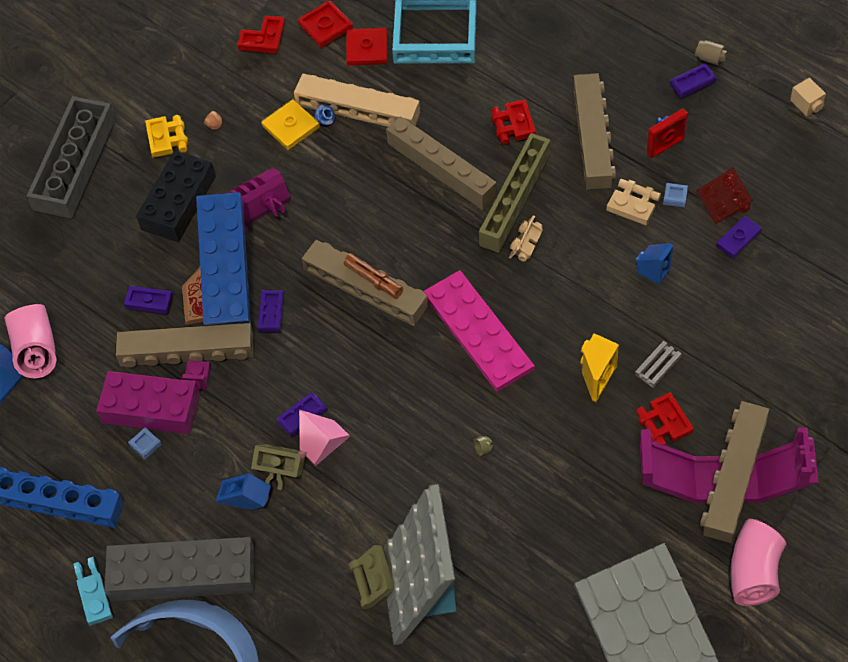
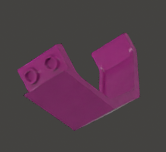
[640,428,819,503]

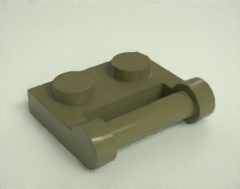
[349,545,394,609]

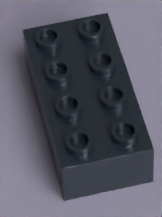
[136,150,216,242]

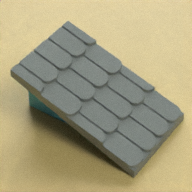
[383,484,456,645]
[574,543,718,662]

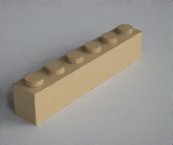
[294,74,420,127]

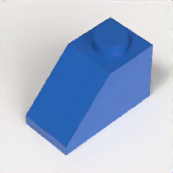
[636,243,674,284]
[216,473,271,510]

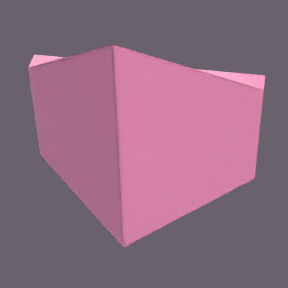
[299,410,350,466]

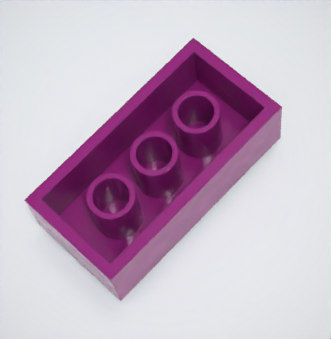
[96,371,200,434]

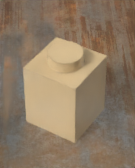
[790,78,826,116]

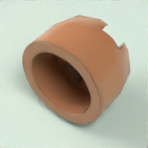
[204,111,222,129]

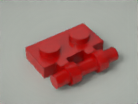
[491,99,536,145]
[636,392,694,446]

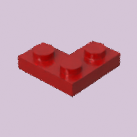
[237,16,285,54]

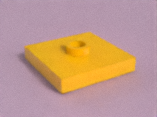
[261,99,320,150]

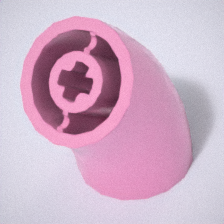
[4,304,57,378]
[730,519,786,606]

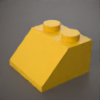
[581,333,619,402]

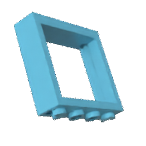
[393,0,477,63]

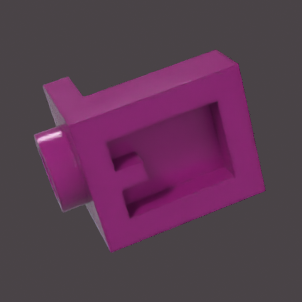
[182,361,211,390]

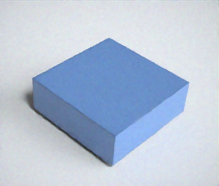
[663,183,688,208]
[128,427,162,459]

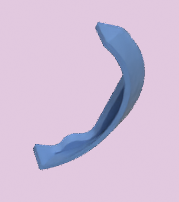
[111,600,259,662]

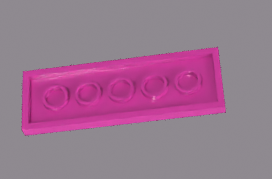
[423,270,535,392]

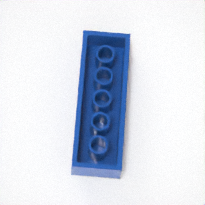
[196,192,251,326]

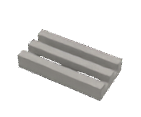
[635,341,682,388]

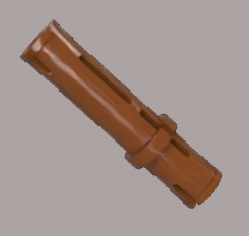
[344,253,403,299]

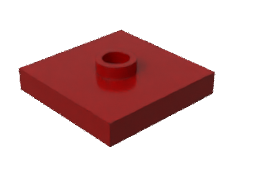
[297,0,353,48]
[346,28,387,66]
[646,108,688,158]

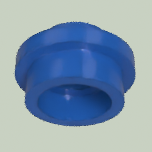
[315,105,335,125]

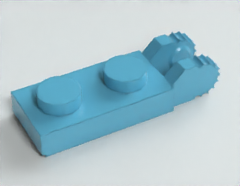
[74,557,113,626]

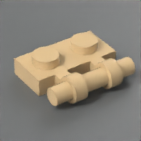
[606,179,661,225]

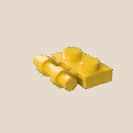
[145,115,188,158]

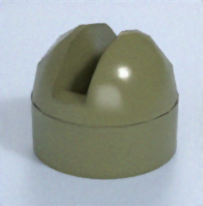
[474,436,493,456]

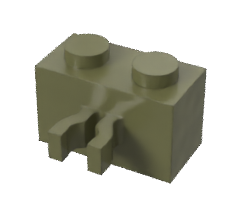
[251,443,306,490]

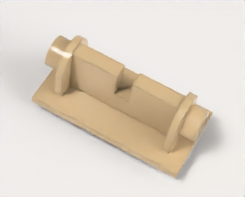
[509,215,543,262]

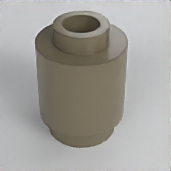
[695,40,727,65]

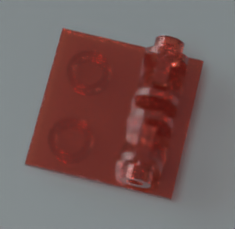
[697,167,753,224]

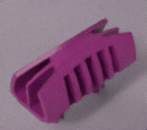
[227,168,290,234]

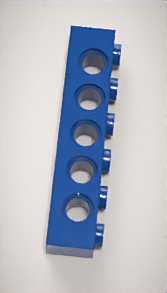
[0,467,124,528]

